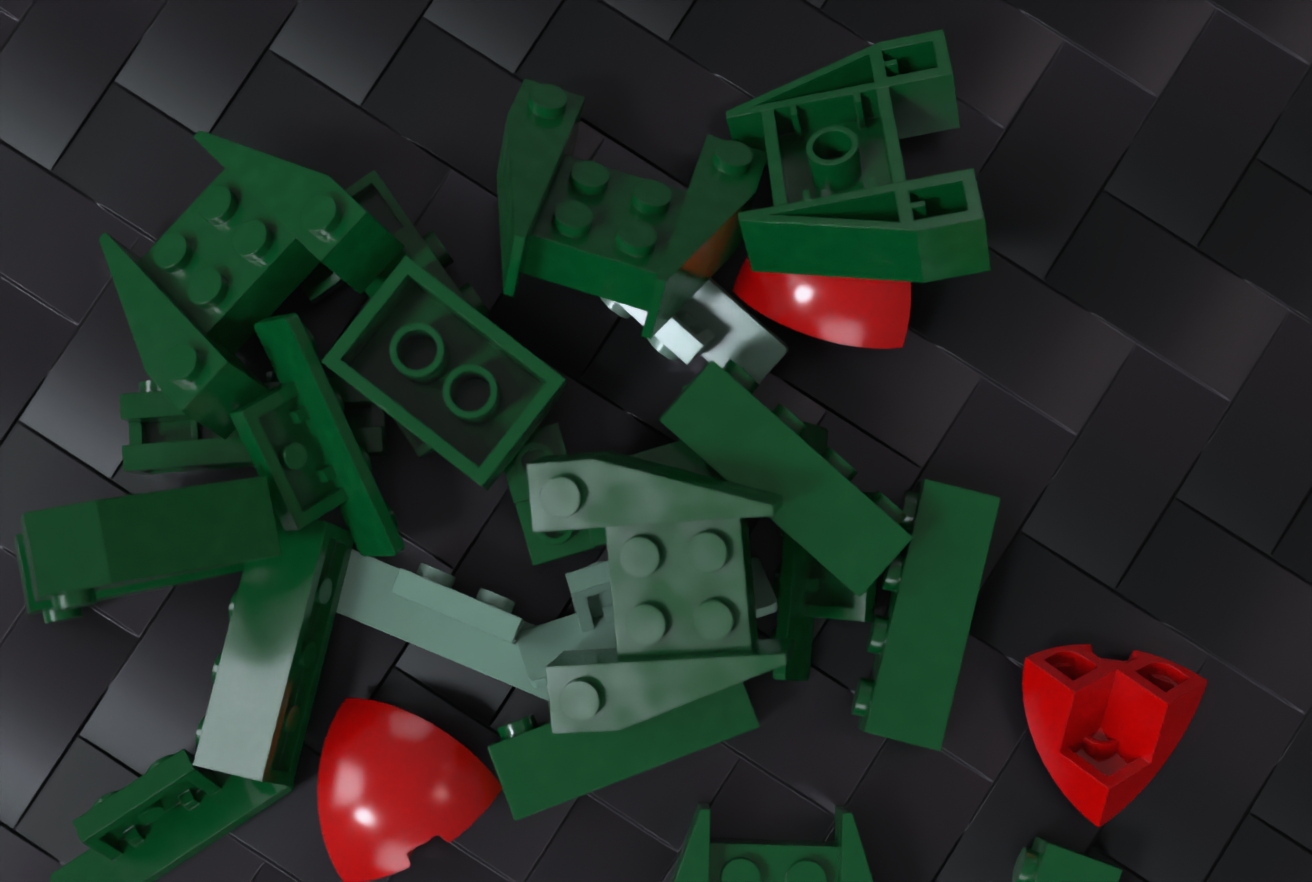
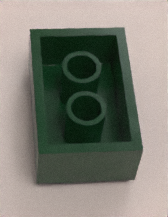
[321,255,568,491]

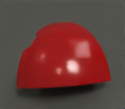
[732,256,911,349]
[1022,644,1208,828]
[317,698,503,882]

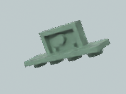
[600,278,788,384]
[336,549,549,701]
[516,557,778,688]

